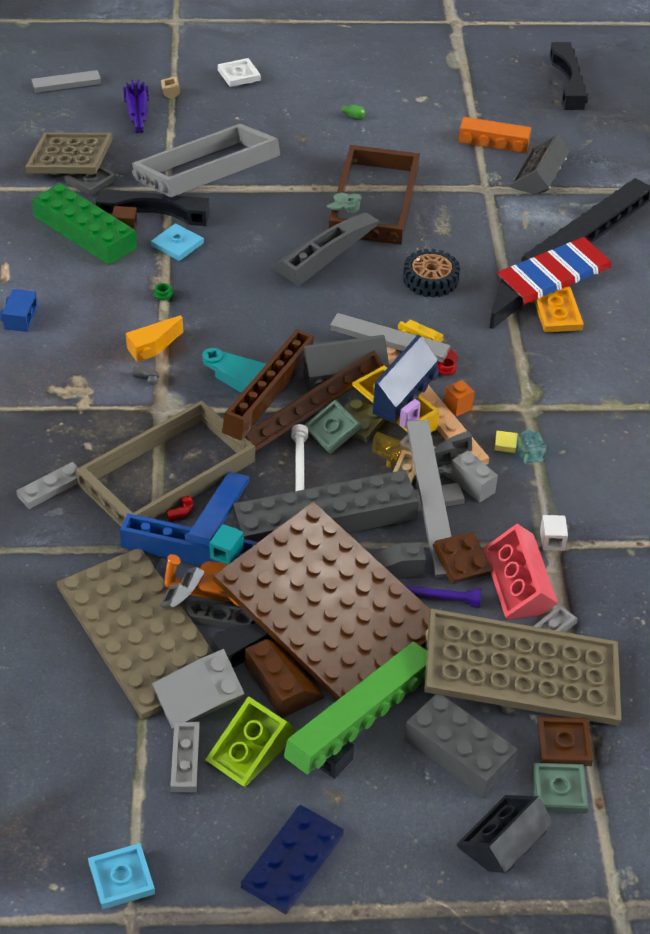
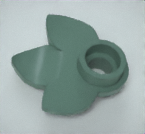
[327,193,362,213]

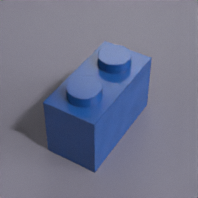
[0,289,38,332]

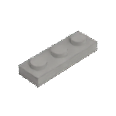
[16,462,78,509]
[170,722,200,792]

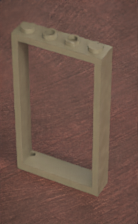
[76,400,256,526]

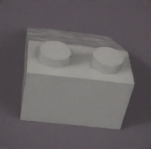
[152,649,244,729]

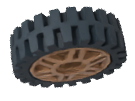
[403,249,460,297]

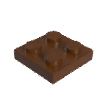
[433,532,493,584]
[537,717,593,766]

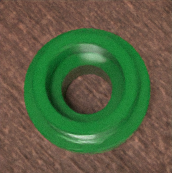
[153,283,173,301]

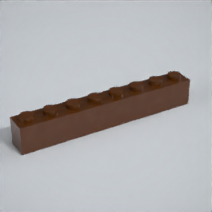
[222,329,314,440]

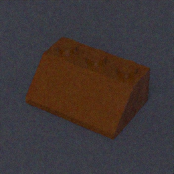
[245,639,324,718]

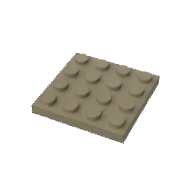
[25,133,113,175]

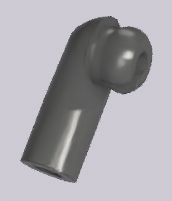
[133,367,160,385]

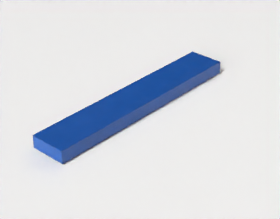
[188,472,249,546]

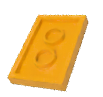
[534,287,584,332]

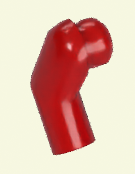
[166,496,195,521]

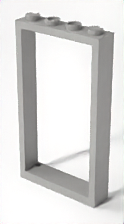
[132,124,280,197]

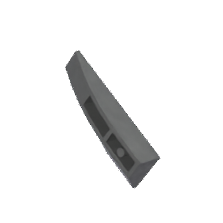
[272,212,380,287]

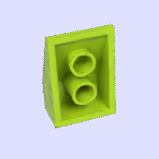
[205,696,296,787]

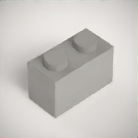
[450,451,498,503]

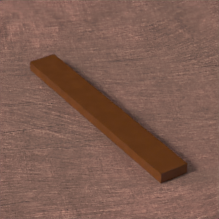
[245,350,384,451]

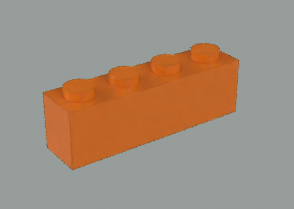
[458,117,532,153]

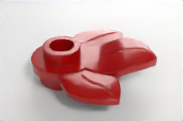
[437,349,458,376]

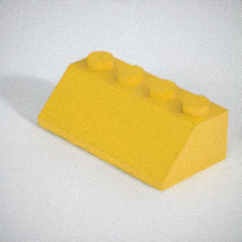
[352,366,439,433]

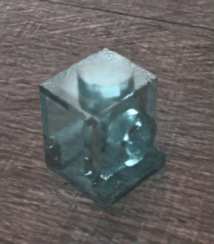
[517,430,547,464]

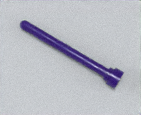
[405,585,482,608]

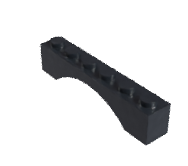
[549,42,588,110]
[96,189,210,226]

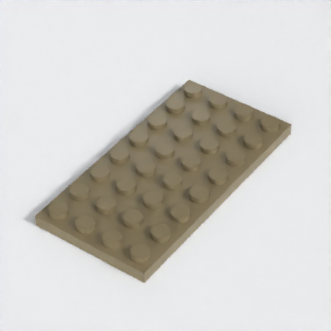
[57,549,214,720]
[425,609,622,726]

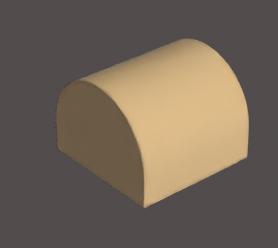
[161,76,180,98]

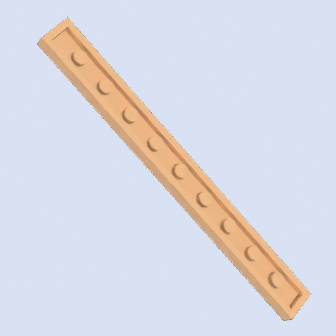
[386,346,489,465]

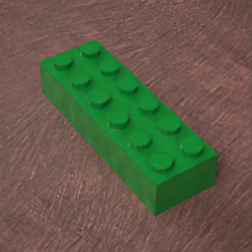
[32,183,137,265]

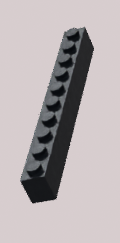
[521,178,650,262]

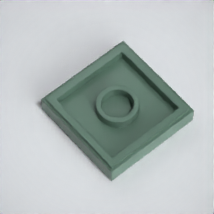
[305,400,362,454]
[532,763,589,813]

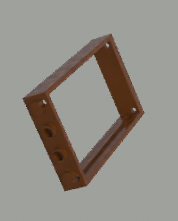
[329,145,420,245]

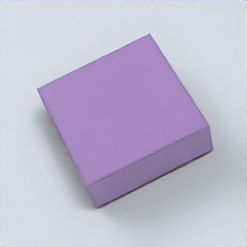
[400,399,421,428]

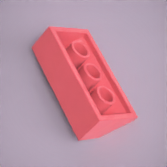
[483,524,558,620]

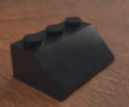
[457,795,554,873]

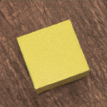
[494,431,518,453]

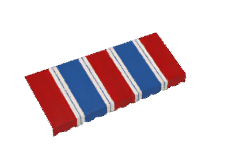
[496,237,612,305]

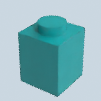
[209,524,244,565]

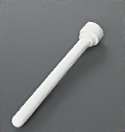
[291,424,308,491]

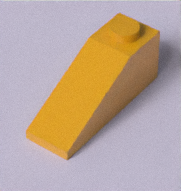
[126,315,183,362]

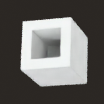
[540,515,568,551]

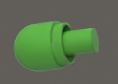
[342,105,365,120]

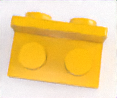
[398,320,444,342]

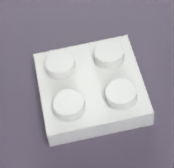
[218,58,261,87]

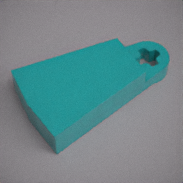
[202,348,266,393]

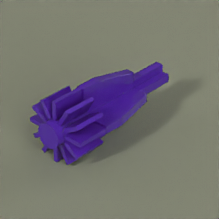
[123,80,149,133]

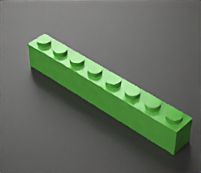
[284,642,427,775]

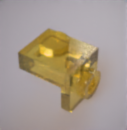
[372,432,402,468]

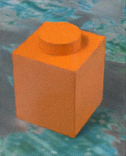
[444,380,475,417]

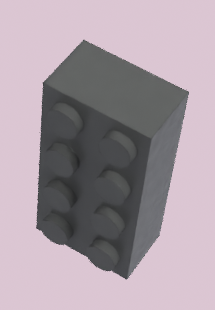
[404,694,518,798]

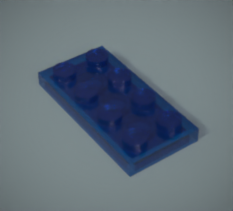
[241,805,344,915]

